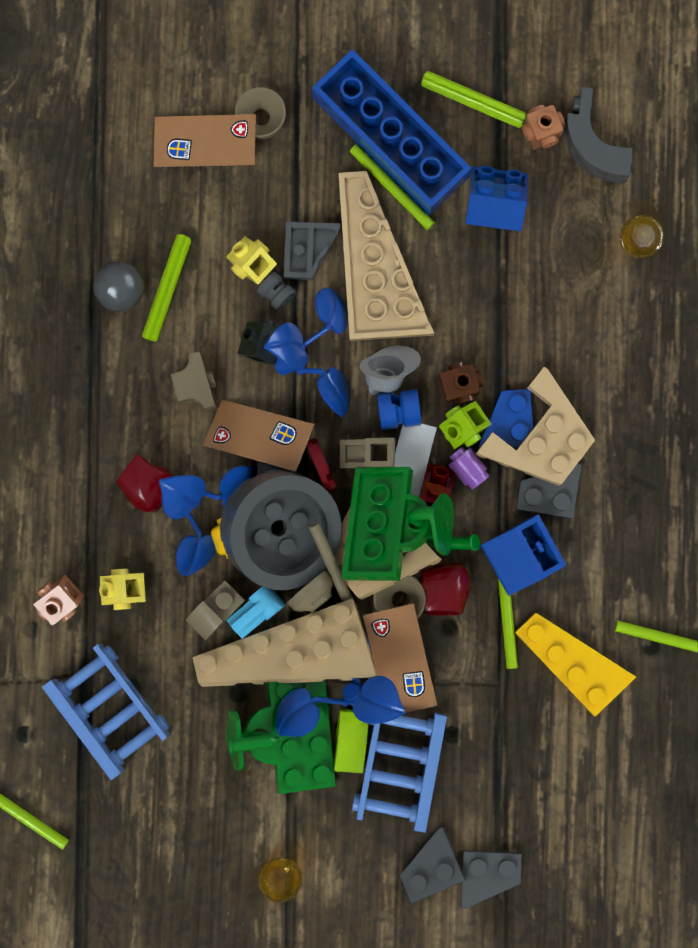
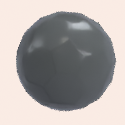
[93,261,144,312]

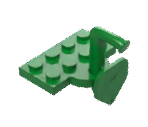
[341,467,480,581]
[226,679,336,794]

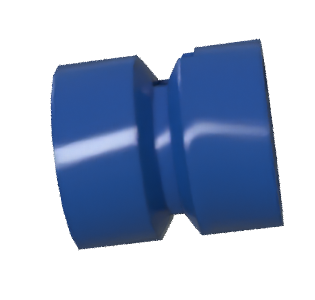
[377,389,421,430]

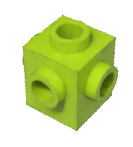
[439,401,491,449]

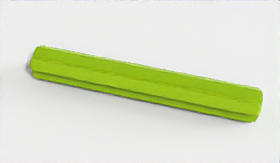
[421,71,526,128]
[142,234,191,342]

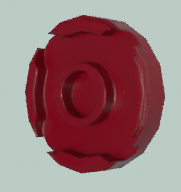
[307,438,337,493]

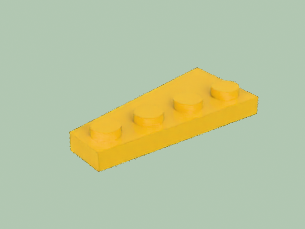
[515,613,636,717]

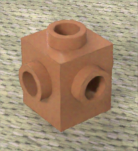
[522,105,565,150]
[33,575,84,626]

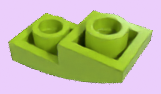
[334,709,368,773]

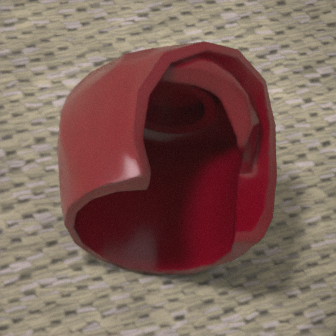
[116,454,174,513]
[420,563,471,616]

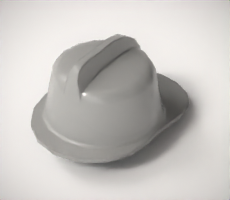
[359,345,421,395]

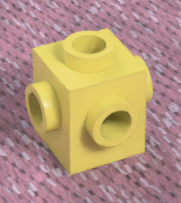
[226,236,277,285]
[99,569,146,610]

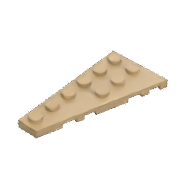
[339,171,434,341]
[192,598,377,687]

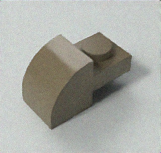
[340,438,395,469]
[186,580,246,641]

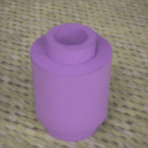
[449,447,489,490]

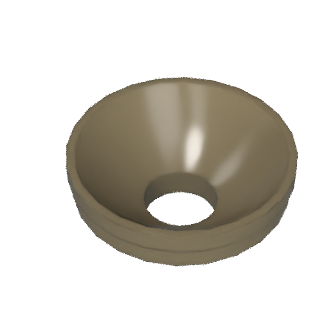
[235,87,286,139]
[287,570,333,613]
[374,575,426,619]

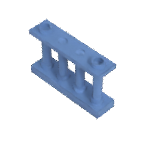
[42,644,170,780]
[352,712,447,833]

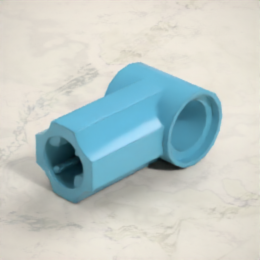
[227,587,286,639]

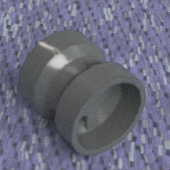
[257,272,296,312]

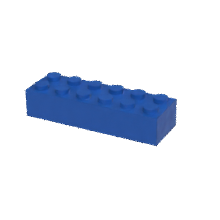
[312,49,472,216]

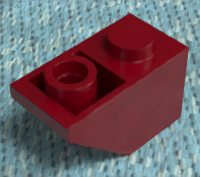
[419,463,455,507]

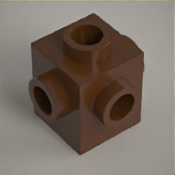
[438,362,483,405]

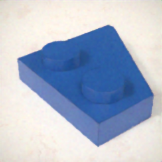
[479,389,533,448]

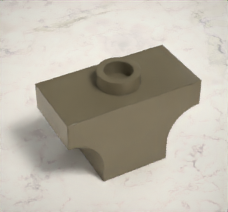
[171,351,218,412]

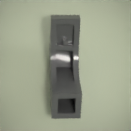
[564,87,632,183]

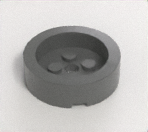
[220,469,341,590]

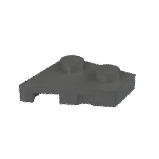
[284,222,340,280]
[516,464,582,519]
[400,827,466,904]
[461,850,522,909]

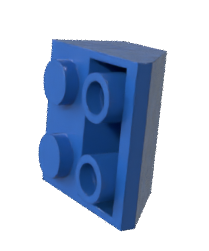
[465,166,528,231]
[480,514,566,595]

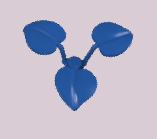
[263,287,350,418]
[159,466,258,577]
[276,676,406,737]

